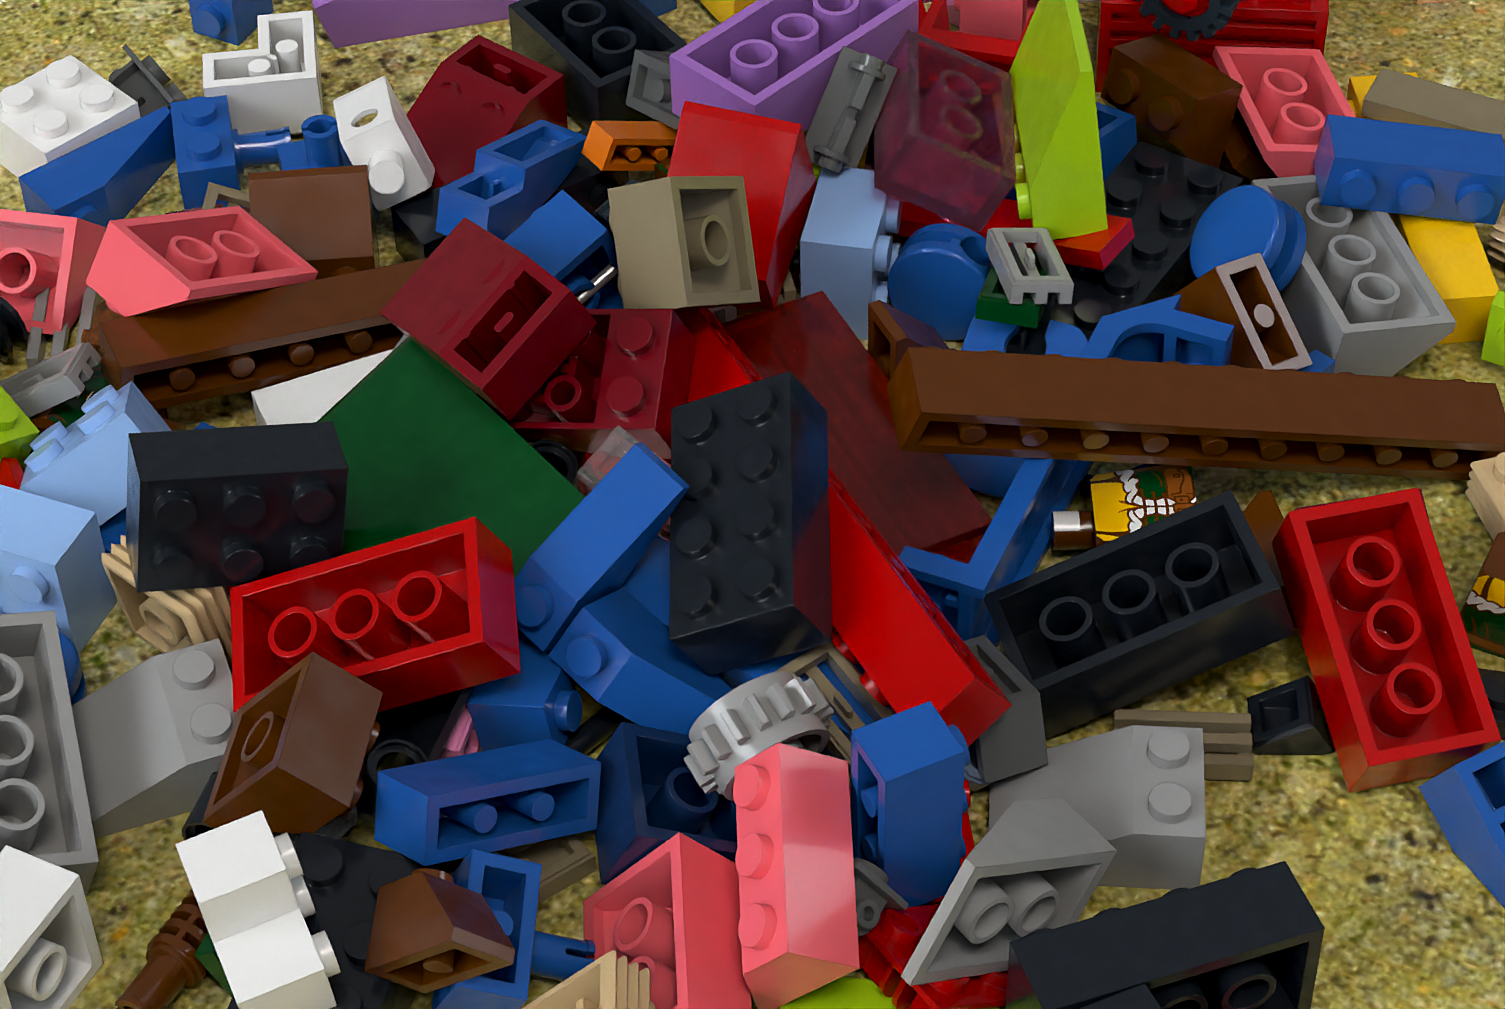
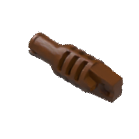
[115,889,208,1009]

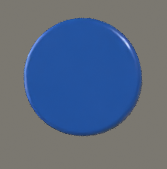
[1190,185,1307,293]
[887,223,992,341]

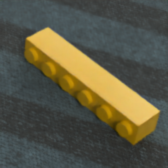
[1346,72,1499,344]

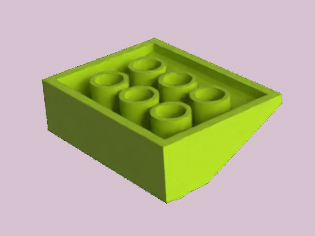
[1000,0,1108,240]

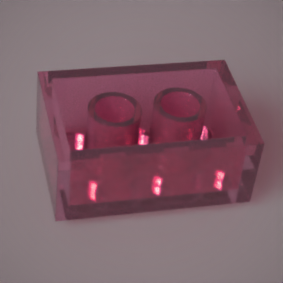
[874,29,1016,232]

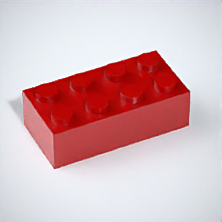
[1271,487,1502,793]
[230,516,521,714]

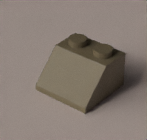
[607,176,760,313]

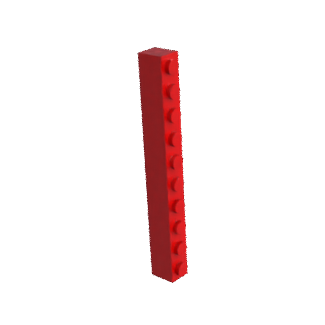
[677,309,1012,747]

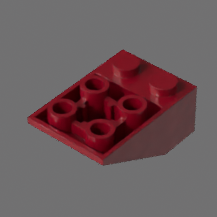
[406,35,568,195]
[379,217,597,421]
[477,309,696,459]

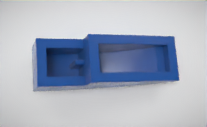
[435,119,587,240]

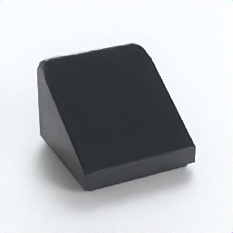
[1247,676,1335,755]

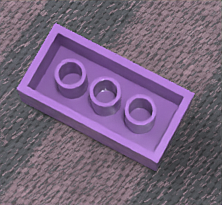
[669,0,919,132]

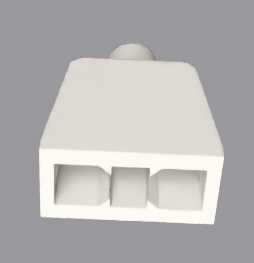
[333,75,435,211]

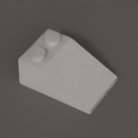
[72,638,237,839]
[988,725,1206,890]
[901,796,1117,986]

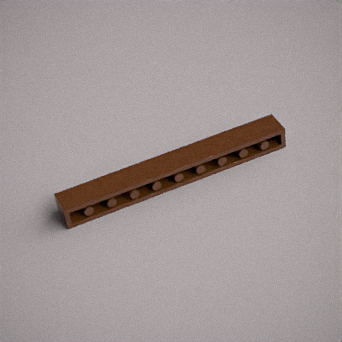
[887,346,1505,480]

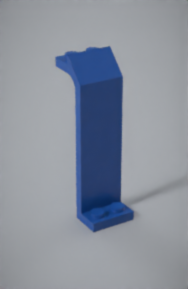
[899,294,1234,647]

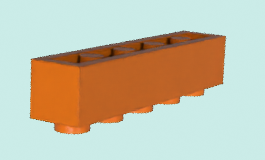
[581,121,677,171]

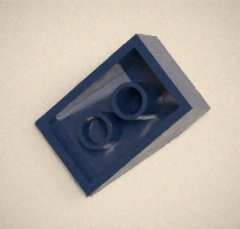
[595,722,738,885]

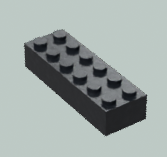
[1006,140,1244,355]

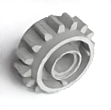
[683,671,834,801]

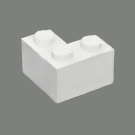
[202,10,323,135]
[175,810,341,1009]

